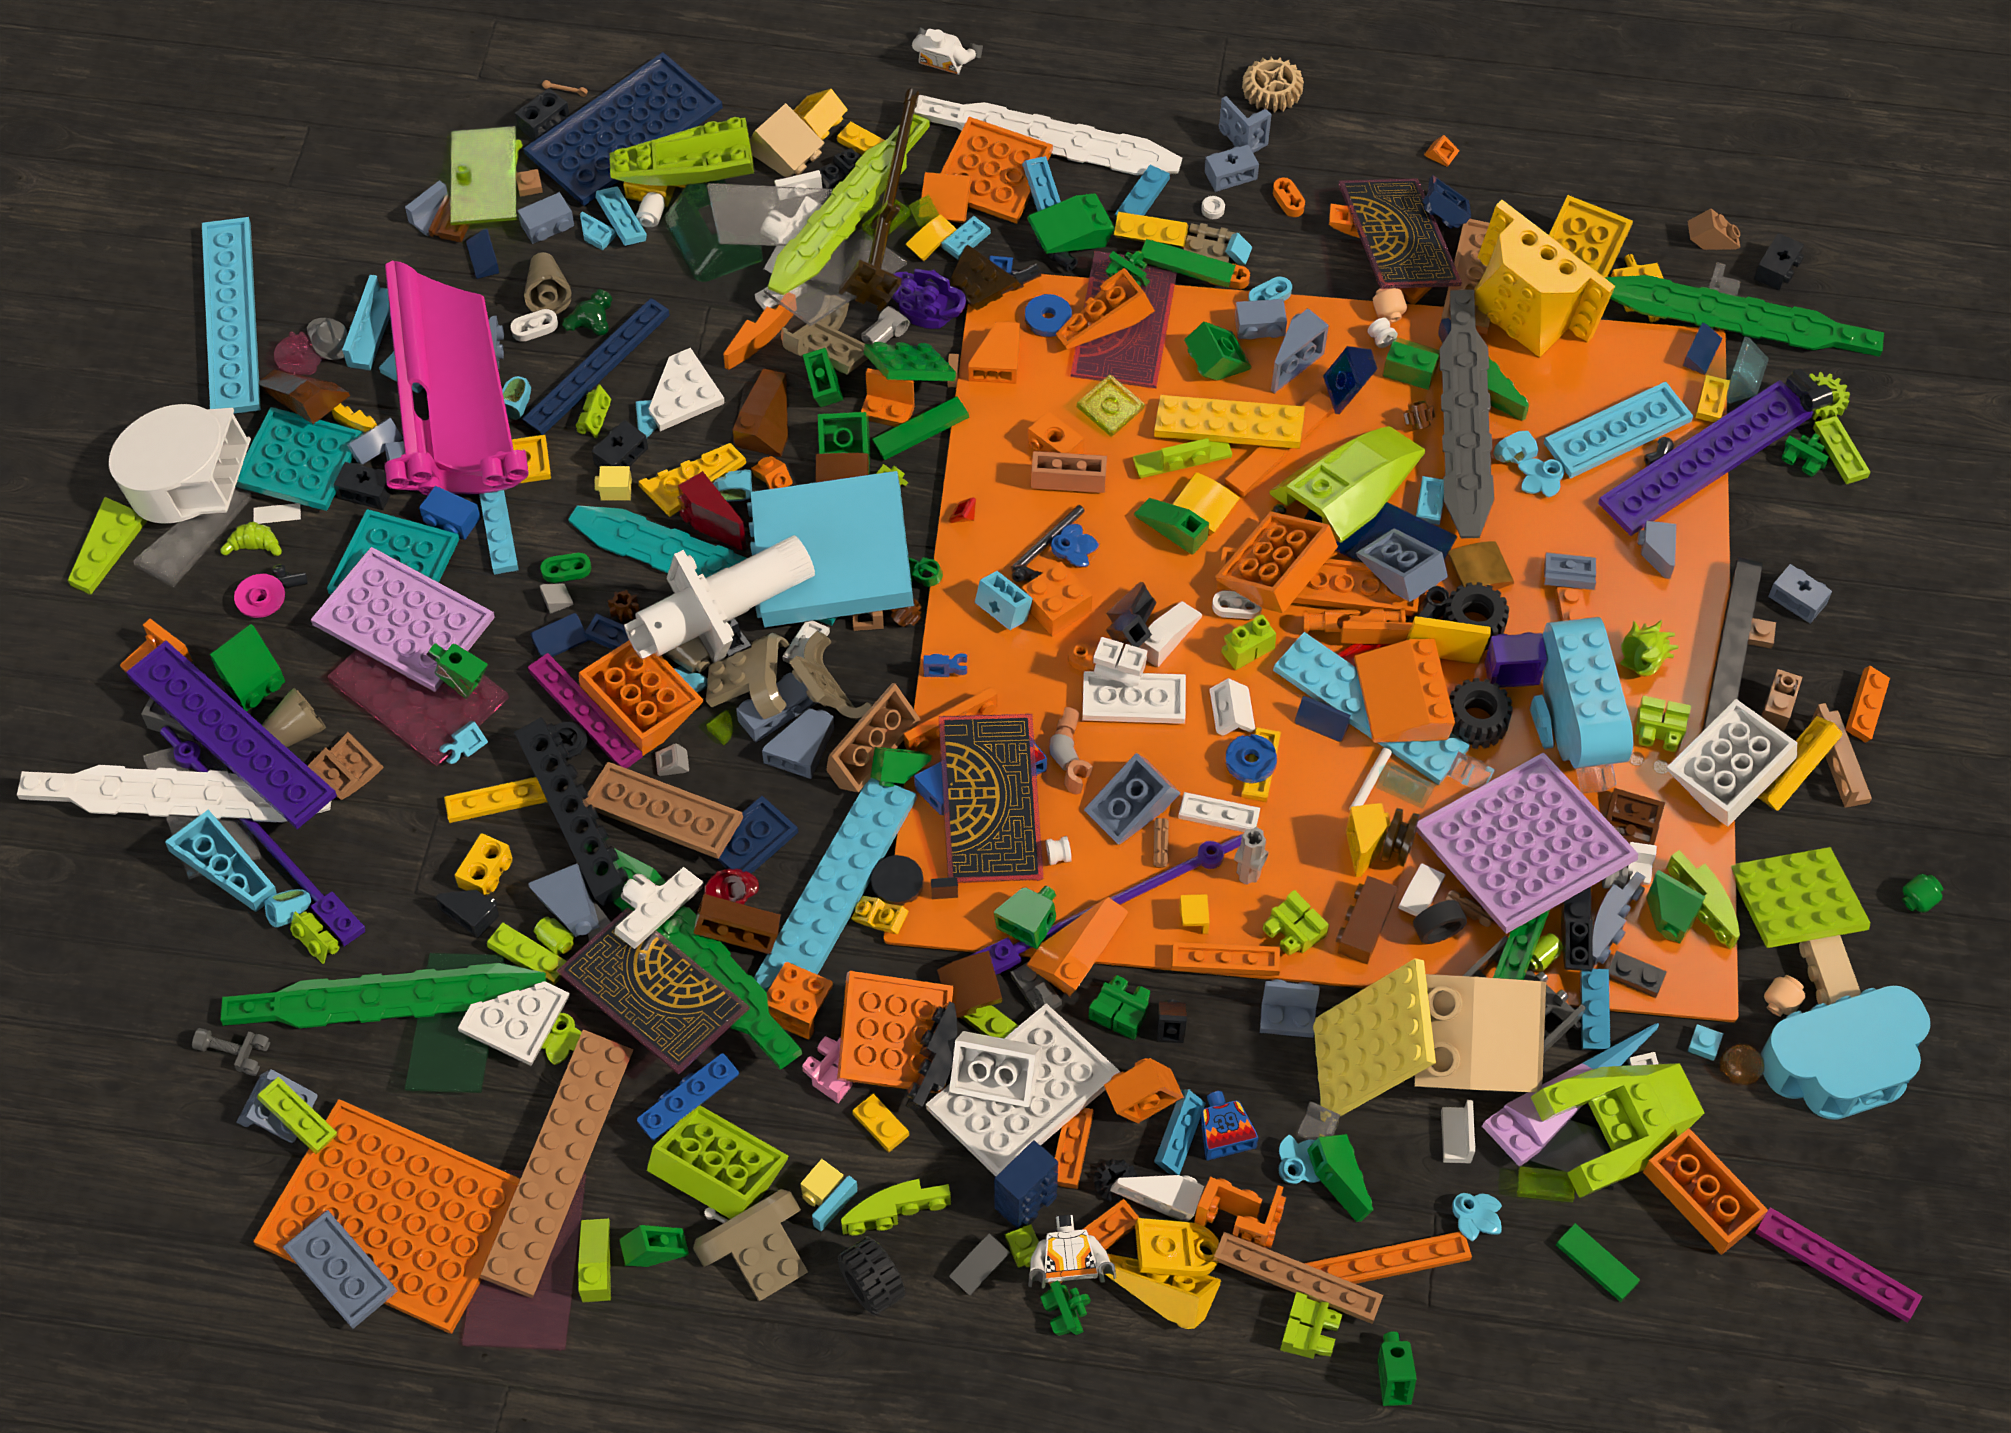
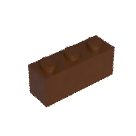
[1336,876,1397,964]
[693,894,781,954]

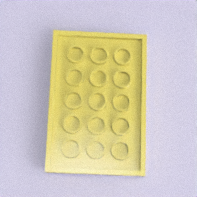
[1313,958,1436,1121]

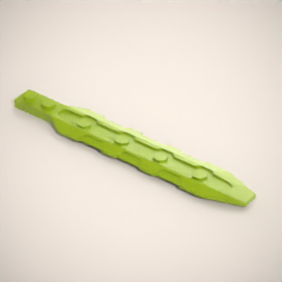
[768,114,930,295]

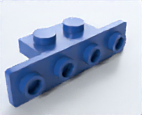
[637,1053,739,1140]

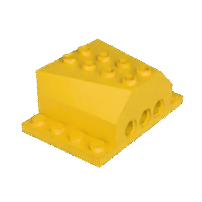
[1474,200,1615,358]

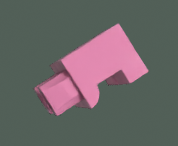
[802,1036,854,1103]

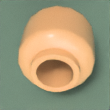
[1373,285,1407,323]
[1764,975,1805,1017]

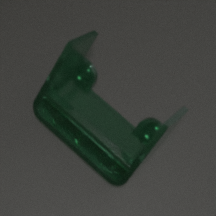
[665,179,763,282]

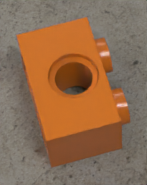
[1028,411,1084,454]

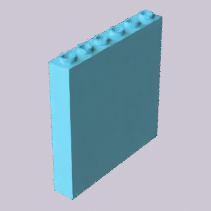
[747,471,914,627]

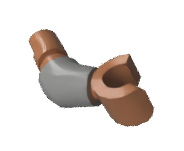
[1049,707,1093,794]

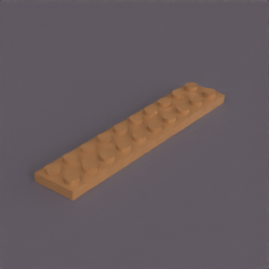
[480,1030,633,1298]

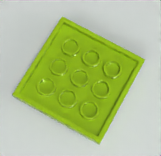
[1731,847,1870,948]

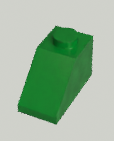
[803,348,843,407]
[870,747,932,787]
[620,1225,689,1267]

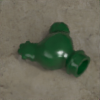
[562,289,613,336]

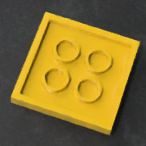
[1549,195,1633,277]

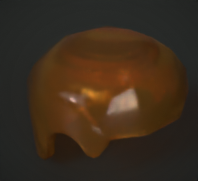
[1720,1044,1764,1085]

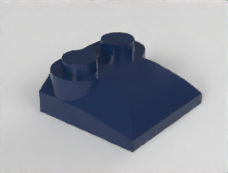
[1422,175,1471,228]

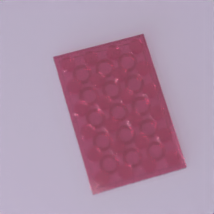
[327,649,509,766]

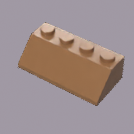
[826,683,921,792]

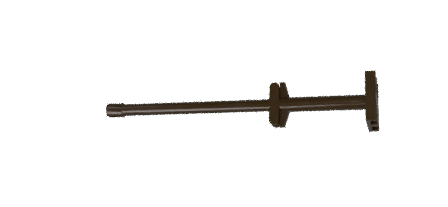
[838,88,919,312]

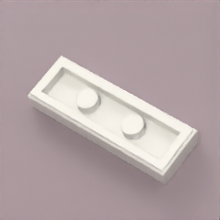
[1178,792,1260,832]

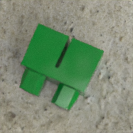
[1089,975,1150,1040]

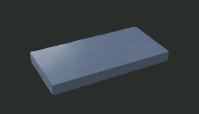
[283,1210,398,1329]

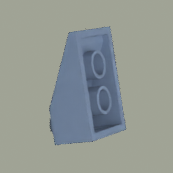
[1271,309,1329,393]
[1356,528,1448,602]
[1084,753,1181,845]

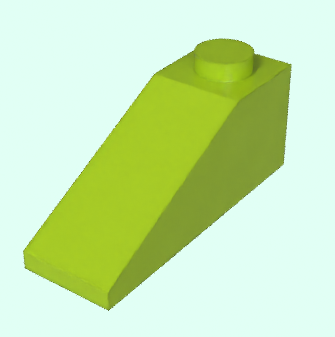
[578,1218,611,1302]

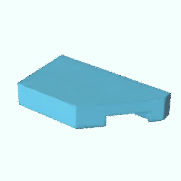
[580,212,617,250]
[636,400,658,437]
[1530,695,1554,749]

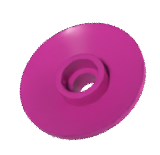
[234,574,285,618]

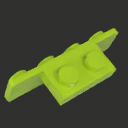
[1133,438,1232,478]

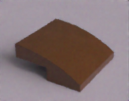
[816,453,869,483]
[1606,788,1665,845]
[937,950,1002,1018]

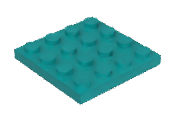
[235,407,362,511]
[327,509,460,594]

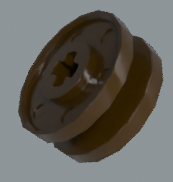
[1381,808,1420,867]

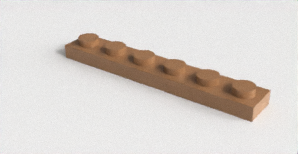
[1213,1232,1383,1324]

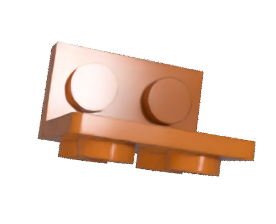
[861,368,915,427]
[120,619,192,672]
[767,962,833,1040]
[1194,1177,1262,1227]
[1233,1185,1286,1249]

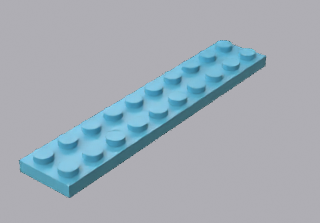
[202,217,261,414]
[754,778,917,992]

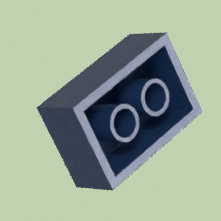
[995,1140,1058,1229]

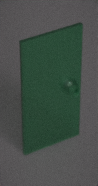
[405,953,504,1093]

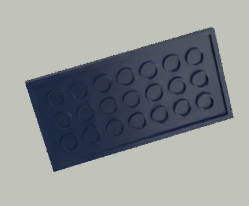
[524,52,723,206]

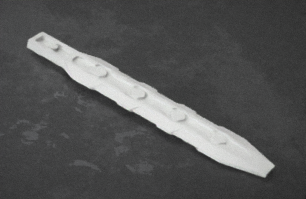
[914,95,1182,175]
[17,765,331,822]

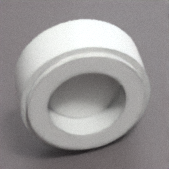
[1201,196,1225,219]

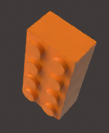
[1643,1128,1768,1255]

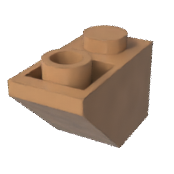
[1688,209,1740,250]
[1761,669,1802,732]

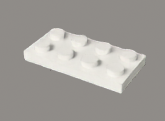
[1082,671,1186,724]

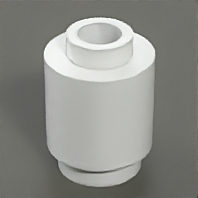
[636,192,665,227]

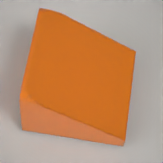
[1424,135,1459,167]

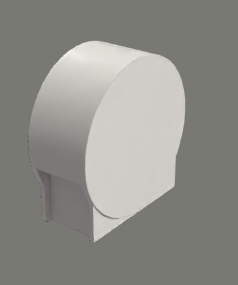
[109,404,251,523]

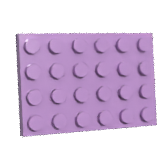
[311,547,495,692]

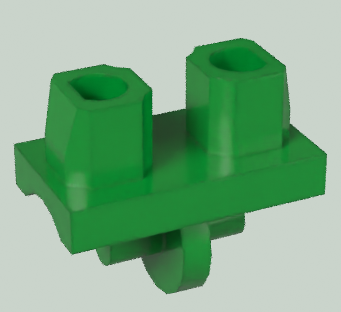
[1105,251,1150,287]
[1782,433,1829,477]
[1040,1280,1091,1336]

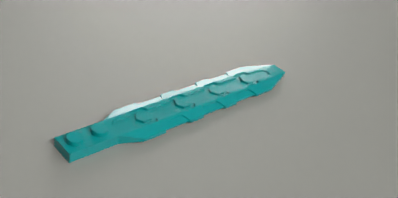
[568,506,837,626]

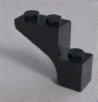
[1106,582,1157,650]

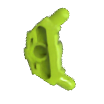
[221,522,282,556]

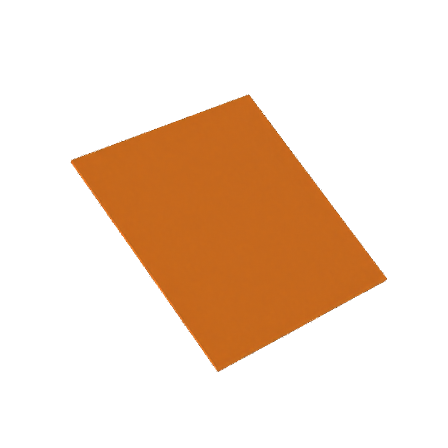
[884,274,1738,1022]

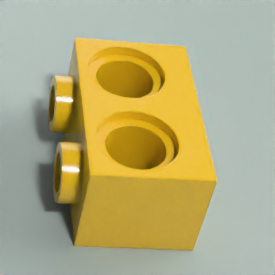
[455,833,512,895]

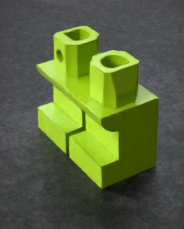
[1221,614,1276,671]
[1635,696,1691,752]
[1263,890,1329,956]
[1280,1292,1342,1359]

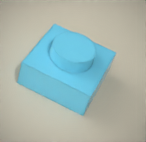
[1687,1024,1723,1061]

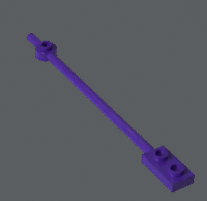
[160,726,365,946]
[970,834,1243,975]

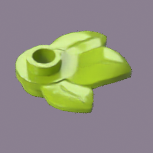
[541,1013,582,1065]

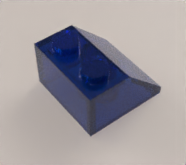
[1323,346,1378,414]

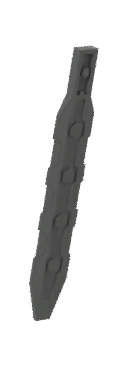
[1440,290,1494,538]

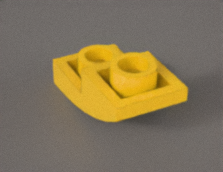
[906,214,957,261]
[331,403,377,433]
[851,896,909,934]

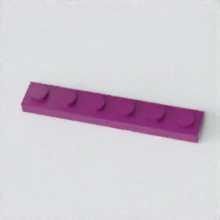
[528,653,643,769]
[1755,1207,1923,1323]

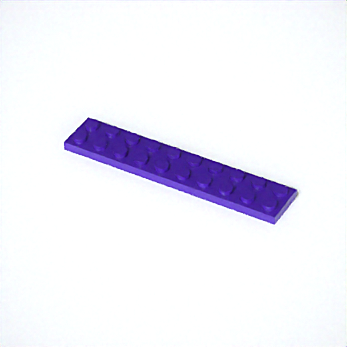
[1598,380,1813,536]
[126,641,337,829]

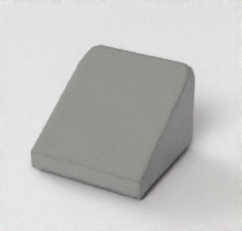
[540,584,574,613]
[655,743,689,776]

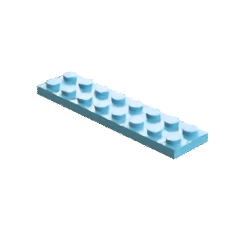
[1273,632,1470,785]

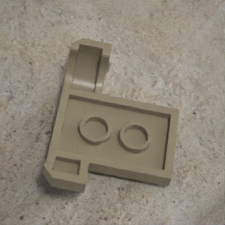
[781,296,868,375]
[789,631,872,720]
[706,633,790,720]
[693,1189,808,1301]

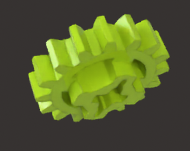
[1796,372,1850,420]

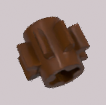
[1403,401,1435,430]
[608,590,640,622]
[891,598,921,627]

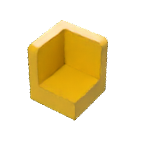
[1179,894,1209,934]

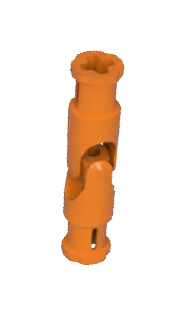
[1304,608,1406,633]

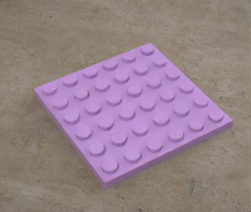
[1416,752,1638,934]

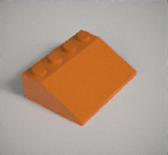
[1215,511,1338,613]
[1354,639,1455,743]
[579,640,703,756]

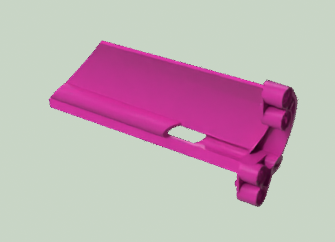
[385,260,529,496]

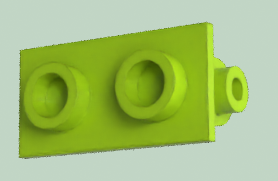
[576,385,612,438]
[290,911,340,964]

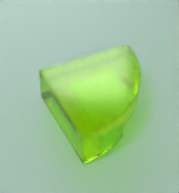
[707,710,733,745]

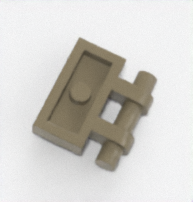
[1183,223,1235,263]

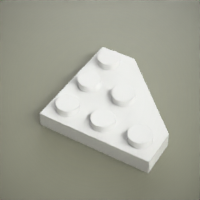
[649,348,724,431]
[458,982,569,1066]

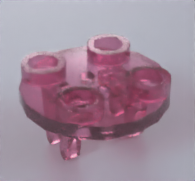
[274,332,322,375]

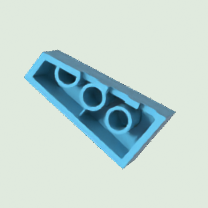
[165,809,277,912]

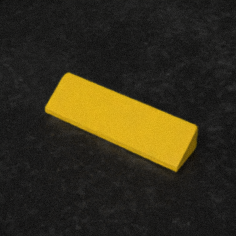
[1757,716,1842,810]

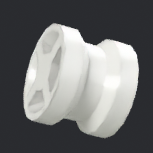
[1368,318,1398,348]
[1046,836,1071,865]

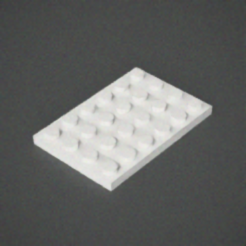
[926,1003,1120,1176]

